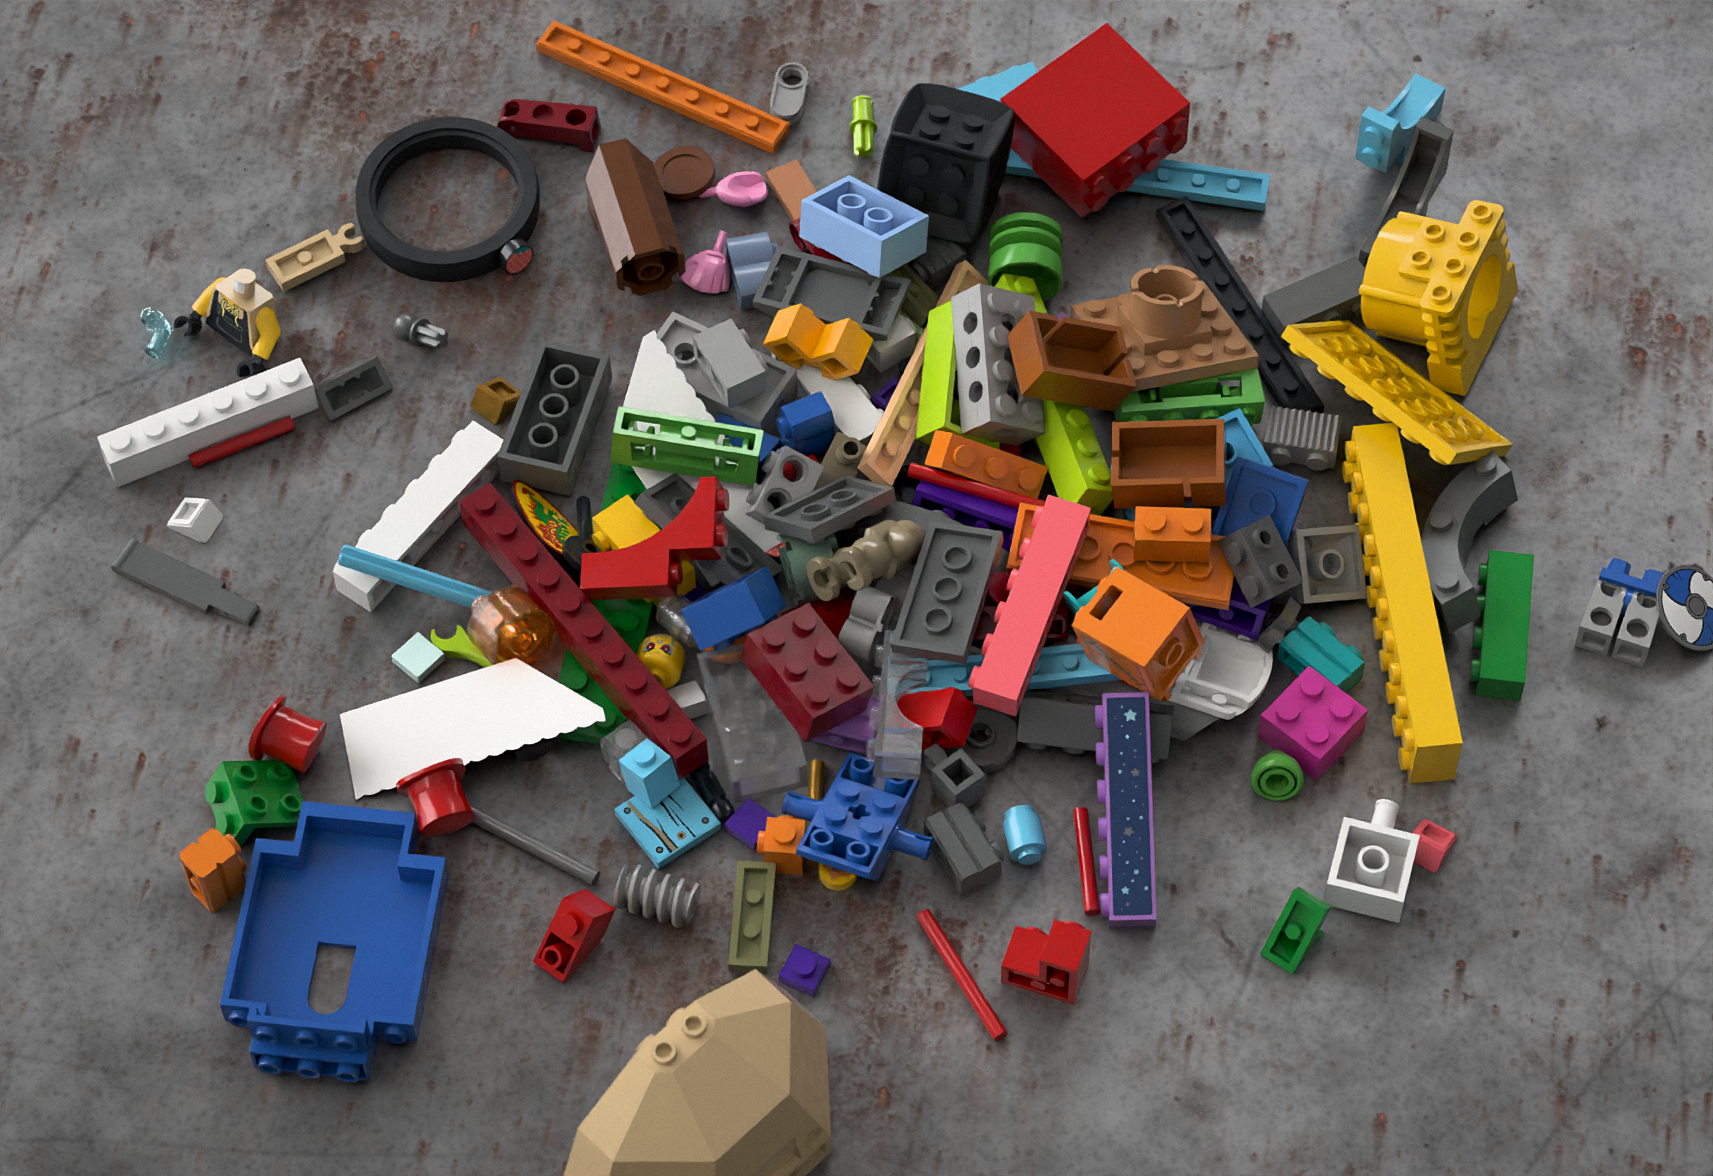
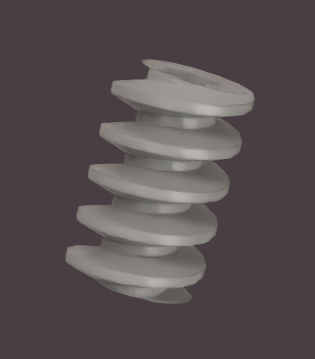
[614,864,700,928]

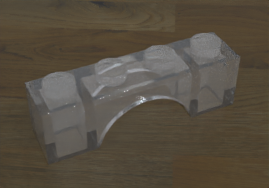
[867,630,928,780]

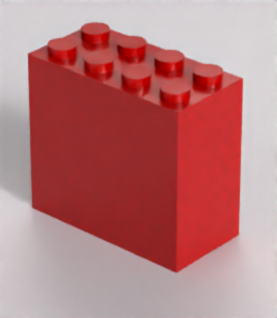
[1000,23,1190,218]

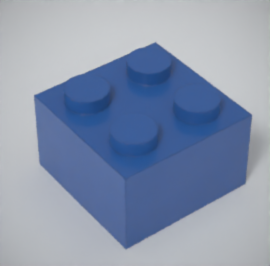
[681,566,787,652]

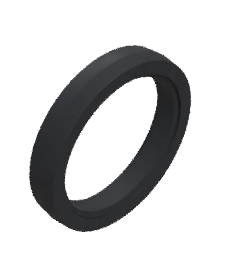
[355,117,540,282]

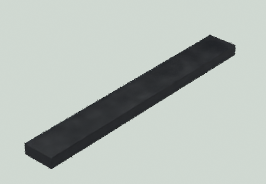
[1156,197,1325,414]

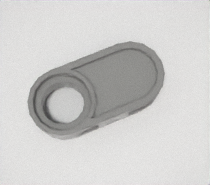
[770,62,809,126]

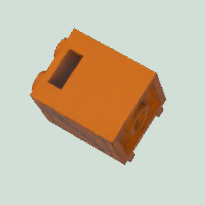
[1072,566,1205,702]

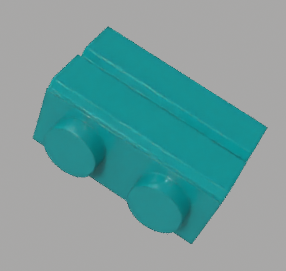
[1277,616,1365,693]

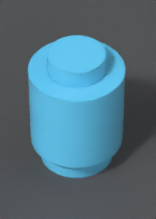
[1002,805,1048,865]

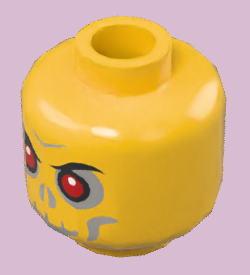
[636,634,686,689]

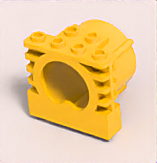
[1359,200,1518,396]

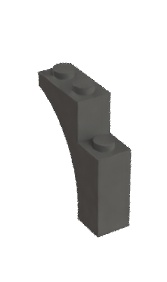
[1359,117,1454,269]

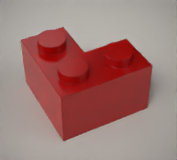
[1001,919,1092,1005]

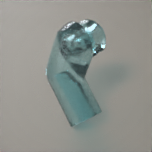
[140,307,172,359]

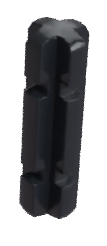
[689,761,735,824]

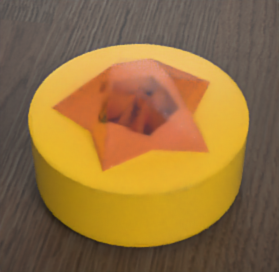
[819,863,857,891]

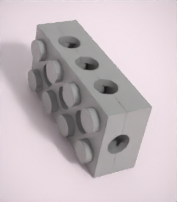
[951,283,1045,446]
[656,311,798,434]

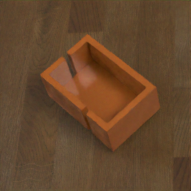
[1007,310,1137,411]
[1111,419,1227,509]

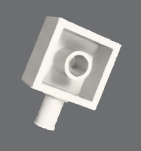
[1324,799,1420,923]

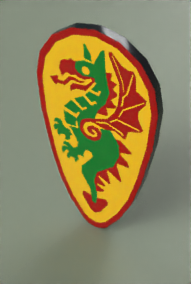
[510,480,578,563]

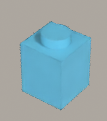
[619,738,680,808]

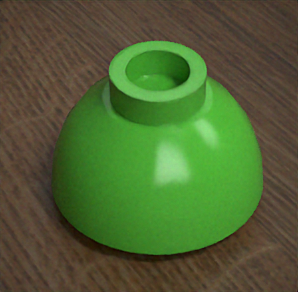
[1250,750,1304,801]

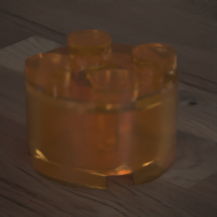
[467,584,555,666]

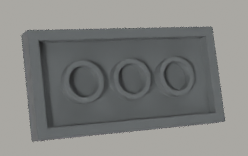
[634,473,783,585]
[891,520,1004,664]

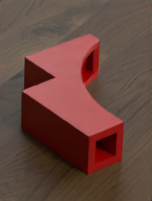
[580,476,729,601]

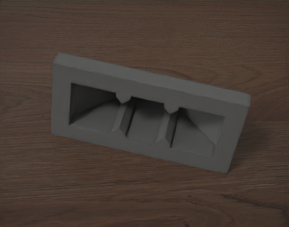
[314,356,393,421]

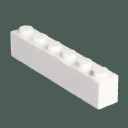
[97,358,319,487]
[333,421,503,612]

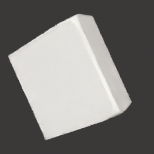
[167,498,223,543]
[666,680,708,719]

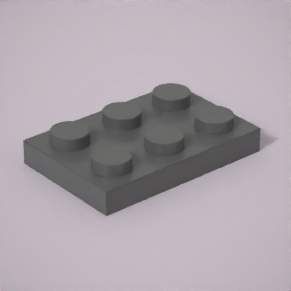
[763,475,896,544]

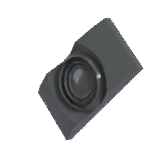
[752,246,912,341]

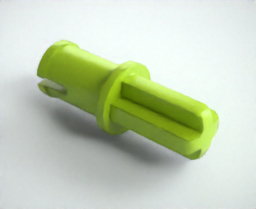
[850,95,877,159]

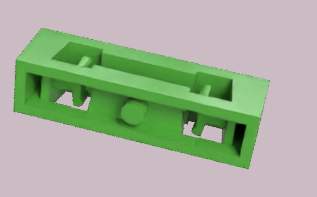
[1114,368,1265,425]
[610,406,764,486]

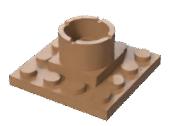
[1071,265,1259,392]

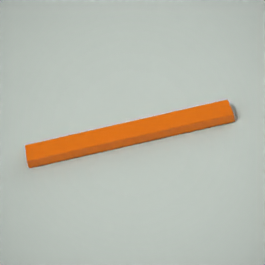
[536,20,790,154]

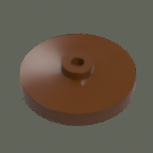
[654,146,715,200]

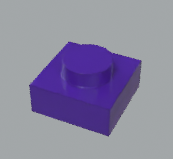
[778,944,831,998]

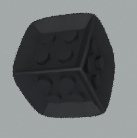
[877,83,1015,243]

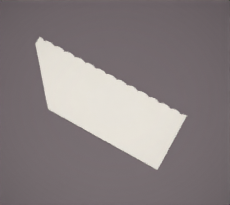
[623,330,781,587]
[340,658,606,800]

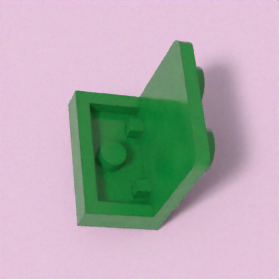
[205,760,304,847]

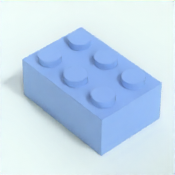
[799,176,929,278]

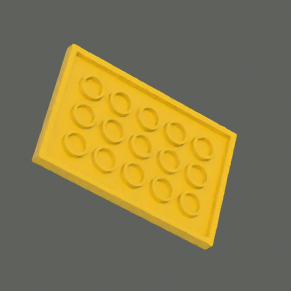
[1281,320,1513,465]

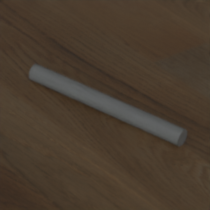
[470,805,600,885]

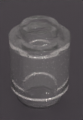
[656,593,697,647]

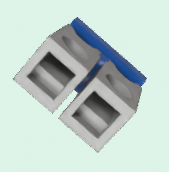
[1574,558,1664,668]

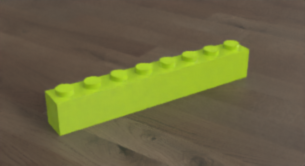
[994,273,1113,516]

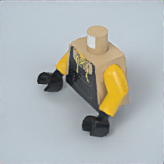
[174,269,281,378]

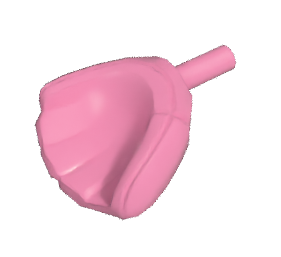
[699,172,768,207]
[677,230,730,294]

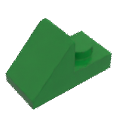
[1260,887,1331,975]

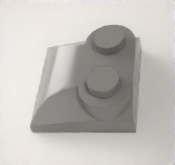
[1287,525,1367,605]

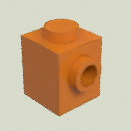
[757,815,806,875]

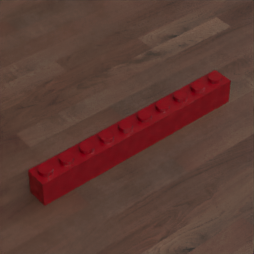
[459,482,709,780]

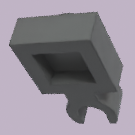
[1257,597,1302,654]

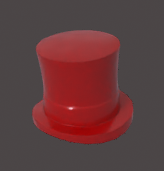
[248,695,327,774]
[396,758,475,838]

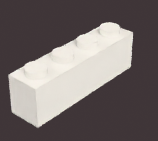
[772,353,884,446]

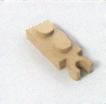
[265,223,364,292]

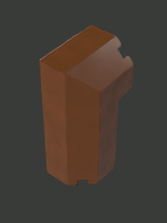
[585,138,686,296]

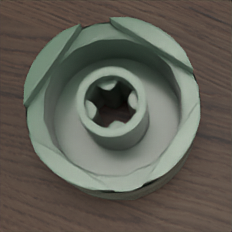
[777,533,847,606]

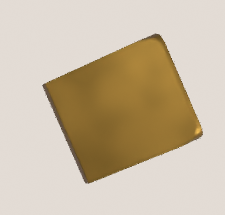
[471,377,521,425]

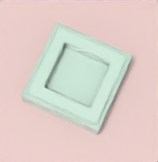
[392,632,445,684]

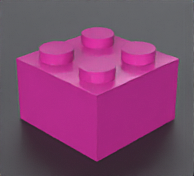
[1258,666,1368,781]

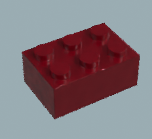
[740,603,874,743]

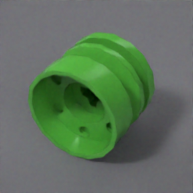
[988,212,1063,302]

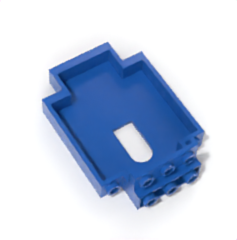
[220,801,449,1083]

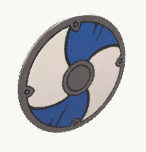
[1656,565,1713,651]

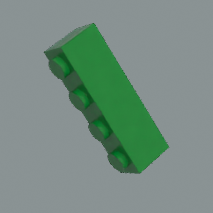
[1470,550,1534,701]

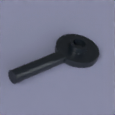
[562,496,601,572]

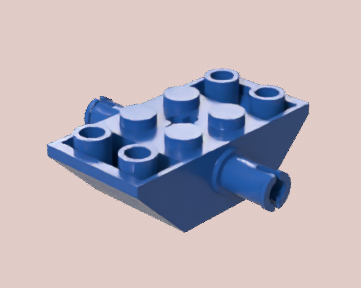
[781,752,934,881]

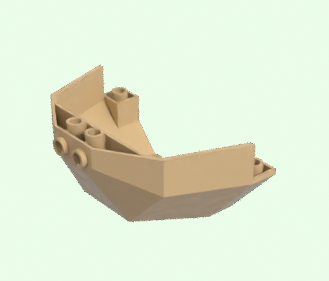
[564,969,832,1176]

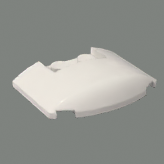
[1142,619,1273,720]

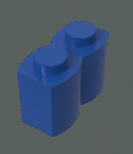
[776,391,834,457]

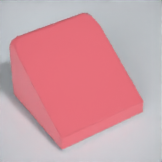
[1412,819,1458,873]

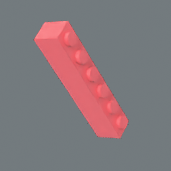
[968,495,1091,717]

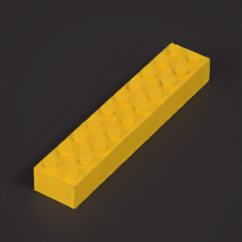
[1342,422,1463,784]

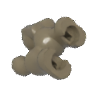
[806,520,925,601]

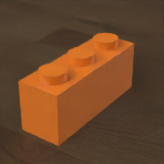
[924,430,1048,499]

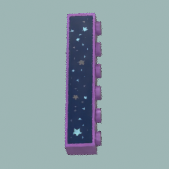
[1095,692,1156,928]

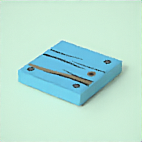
[615,777,721,869]

